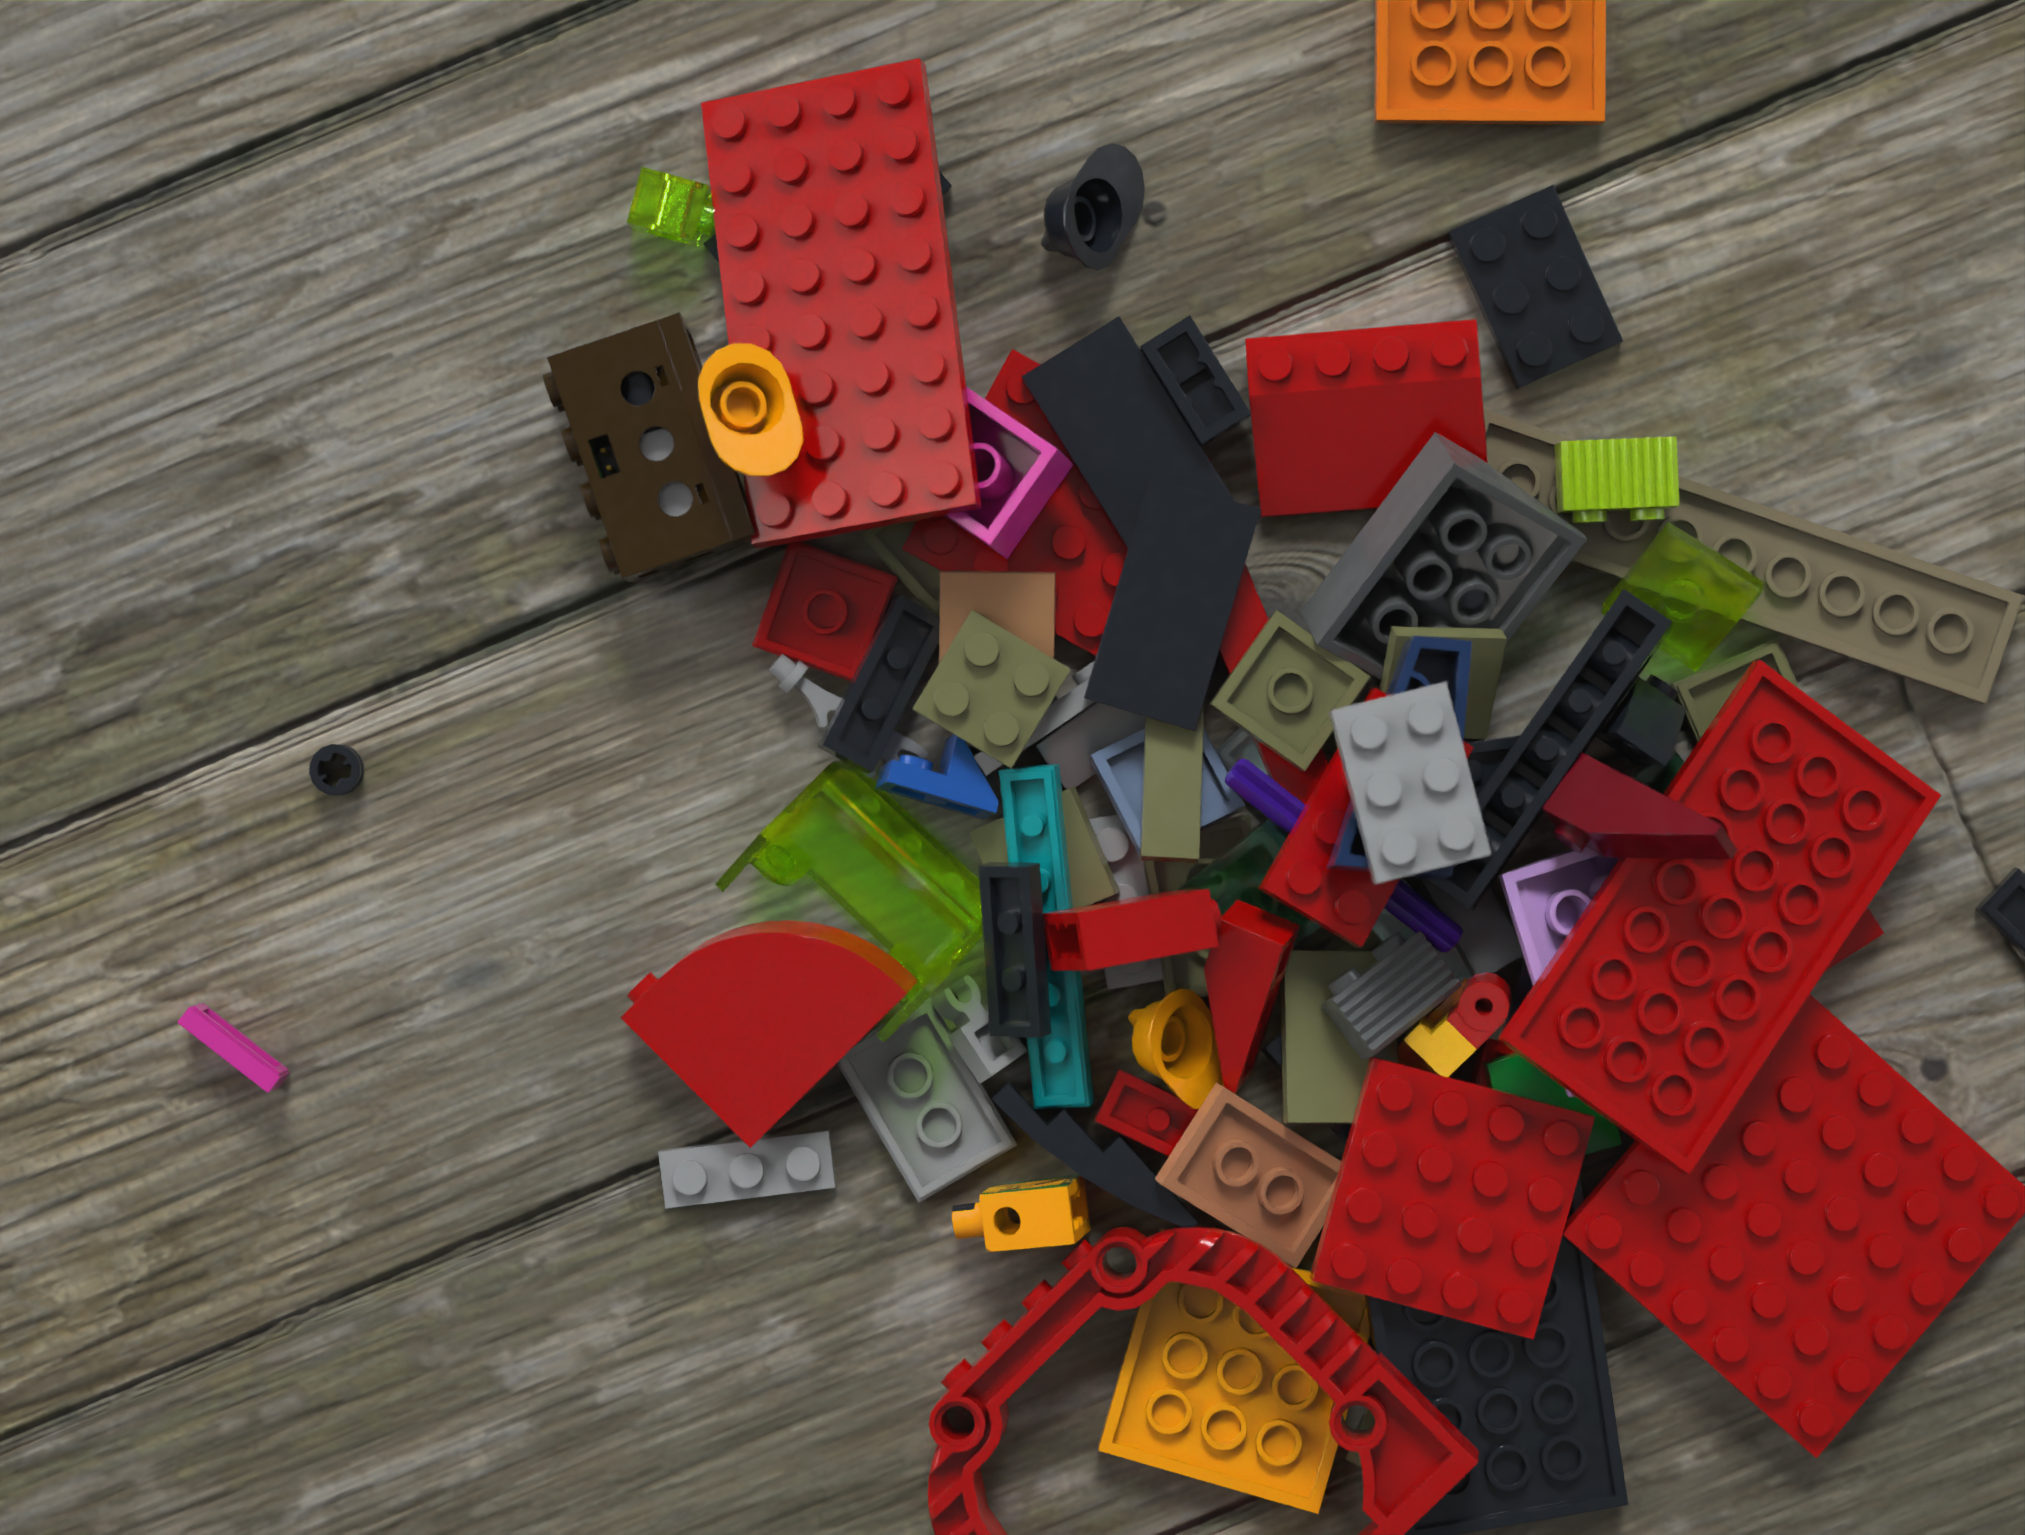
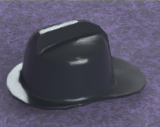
[1041,143,1145,270]

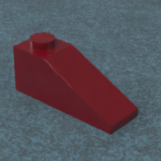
[1542,752,1738,860]

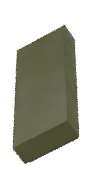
[1140,702,1204,863]

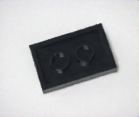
[1447,185,1623,389]

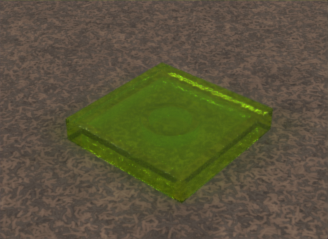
[1601,522,1764,672]

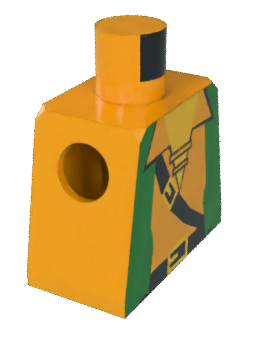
[952,1174,1091,1252]

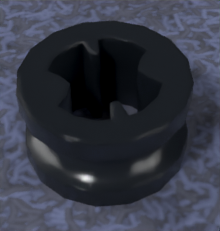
[309,744,364,795]

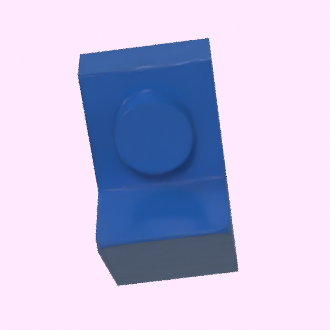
[875,734,999,820]

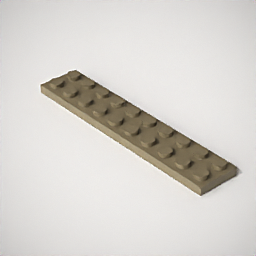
[1484,409,2024,704]

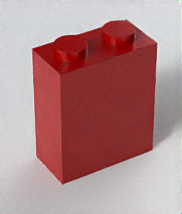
[1043,889,1222,971]

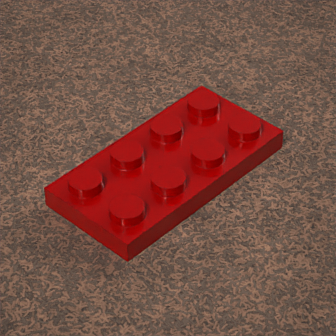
[1258,688,1474,947]

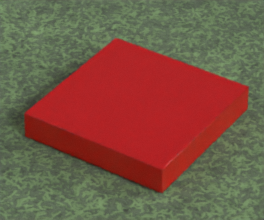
[752,542,898,682]

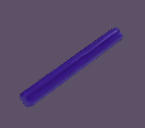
[1224,759,1463,953]

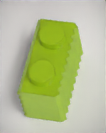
[1554,436,1679,524]

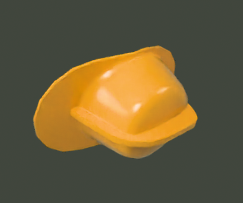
[698,343,803,476]
[1128,988,1224,1110]

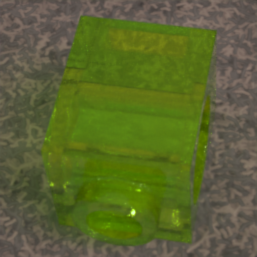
[627,167,715,247]

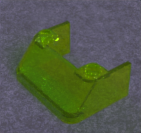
[715,760,983,1042]

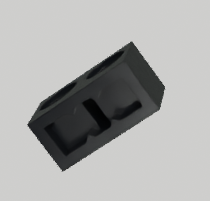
[1140,315,1251,448]

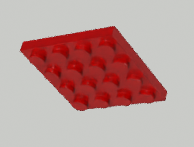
[902,349,1212,657]
[1309,1056,1595,1340]

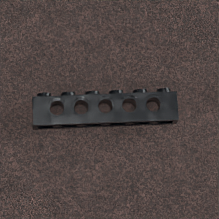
[1426,589,1672,911]

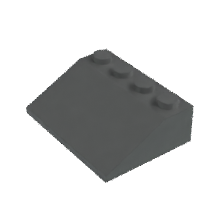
[1300,432,1587,679]

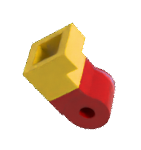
[1403,972,1512,1077]

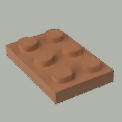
[1155,1082,1341,1268]

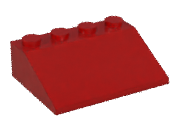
[1245,319,1488,518]

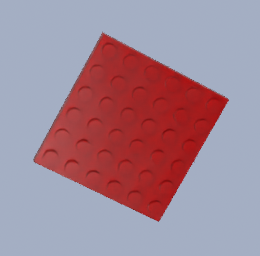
[1563,994,2025,1458]

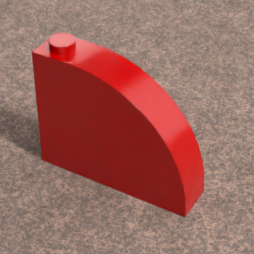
[620,920,918,1148]

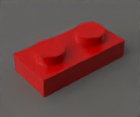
[1094,1068,1198,1156]

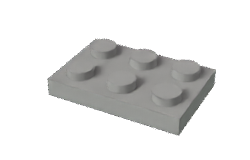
[1329,682,1491,885]

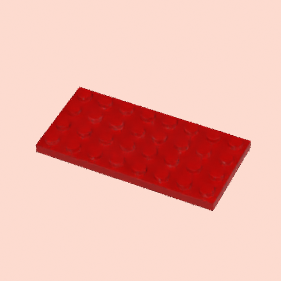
[701,58,981,549]
[1498,660,1941,1175]

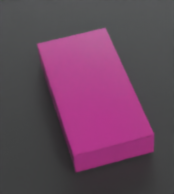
[177,1003,290,1093]

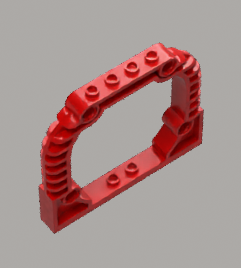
[928,1227,1479,1535]

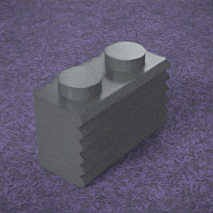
[1321,931,1462,1060]

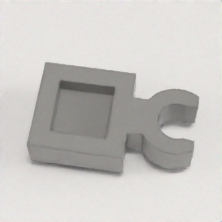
[932,975,1027,1084]

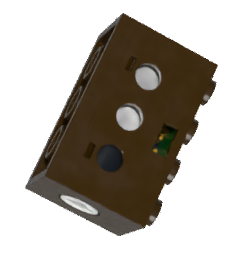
[542,312,755,583]

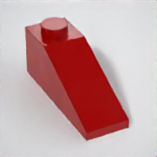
[1204,899,1301,1093]

